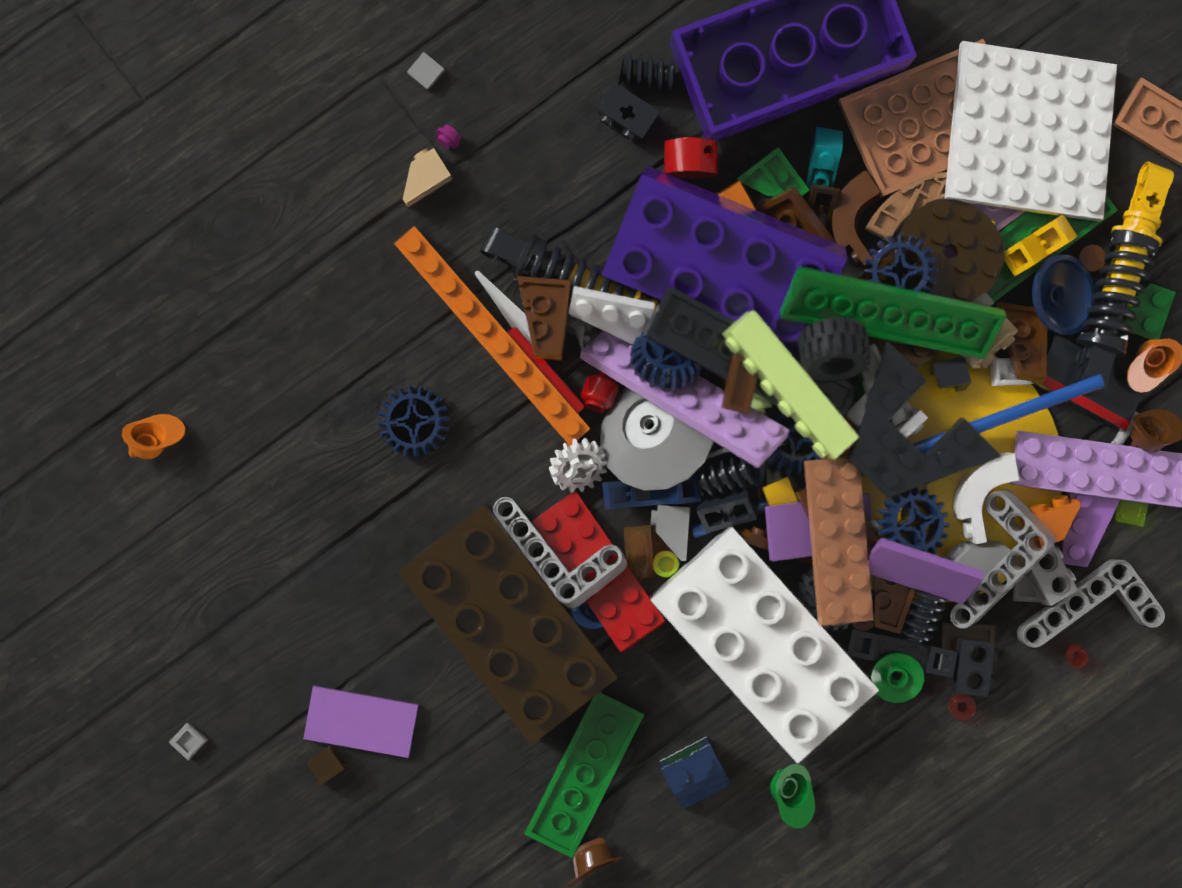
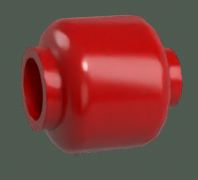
[581,371,619,413]

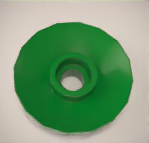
[870,652,924,703]

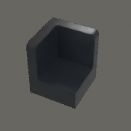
[929,357,971,392]

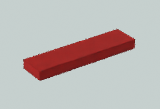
[508,327,585,414]

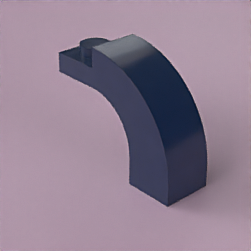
[602,475,701,509]

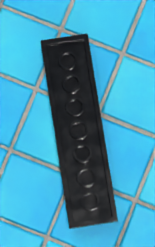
[643,286,859,418]

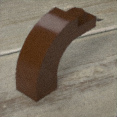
[832,170,882,269]

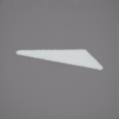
[475,271,532,345]

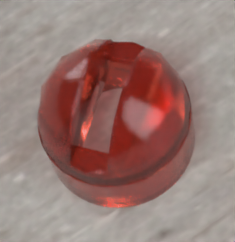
[1065,645,1089,668]

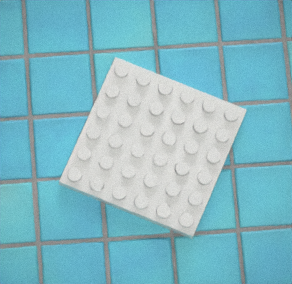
[944,41,1117,222]

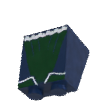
[659,737,731,809]

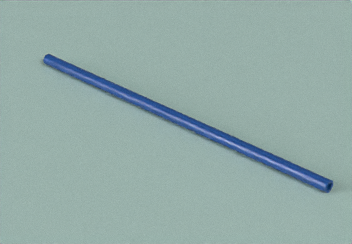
[691,374,1105,538]

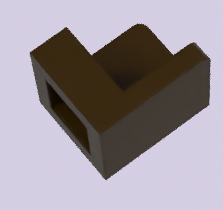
[306,744,347,787]

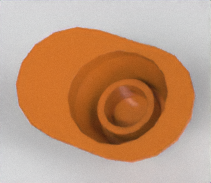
[1127,339,1182,393]
[122,414,185,460]

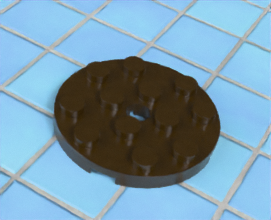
[895,200,1004,303]

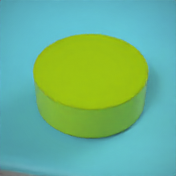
[652,551,679,578]

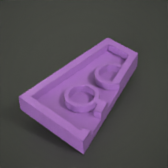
[1060,492,1120,567]

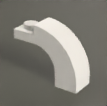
[953,452,1019,544]

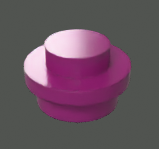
[436,125,461,149]

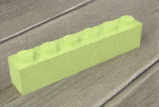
[723,311,859,459]

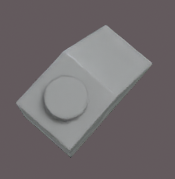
[651,505,690,561]
[945,541,1011,578]

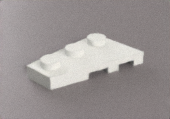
[569,286,654,344]

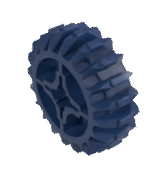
[864,234,939,294]
[630,331,702,392]
[377,385,450,457]
[768,410,826,476]
[876,487,950,555]

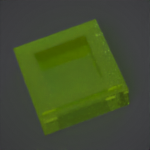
[1115,500,1148,527]

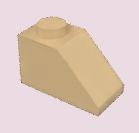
[403,148,452,207]

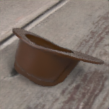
[1130,409,1182,453]
[565,838,622,888]

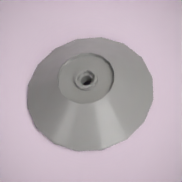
[600,387,714,491]

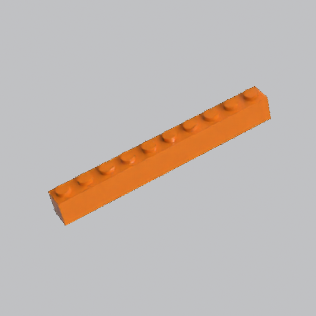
[394,226,590,446]

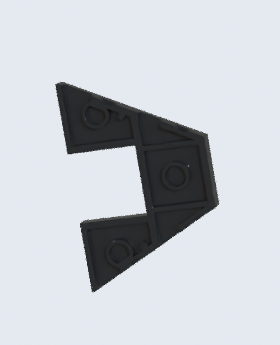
[848,342,1001,497]

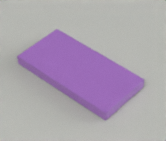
[765,493,874,561]
[868,538,984,604]
[303,685,419,758]

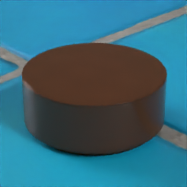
[1077,245,1105,272]

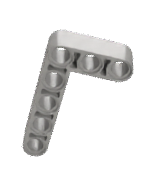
[950,489,1055,629]
[493,497,627,608]
[1017,559,1165,648]

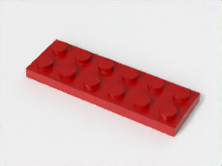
[532,491,666,653]

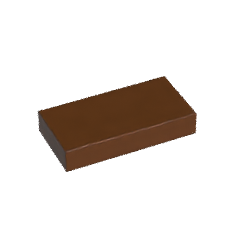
[721,354,758,414]

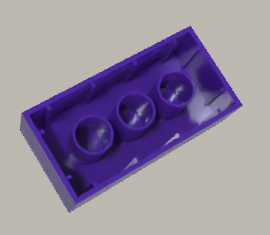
[670,0,917,141]
[602,166,847,356]

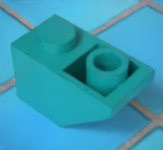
[806,127,843,189]

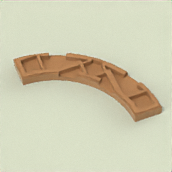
[865,172,995,241]

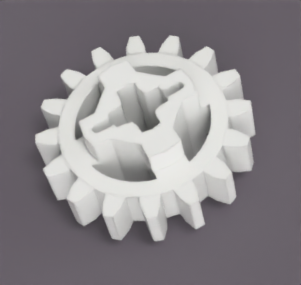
[549,438,608,493]

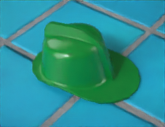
[770,764,815,828]

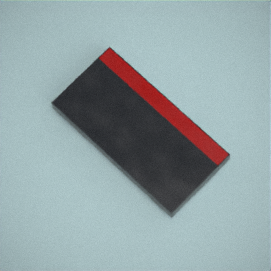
[1032,334,1144,432]

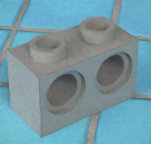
[1016,545,1078,606]

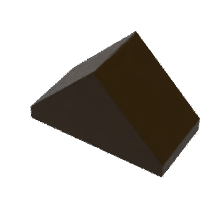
[807,184,840,232]

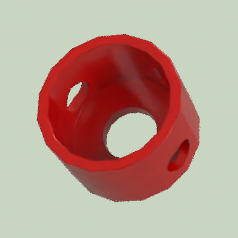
[664,137,718,179]

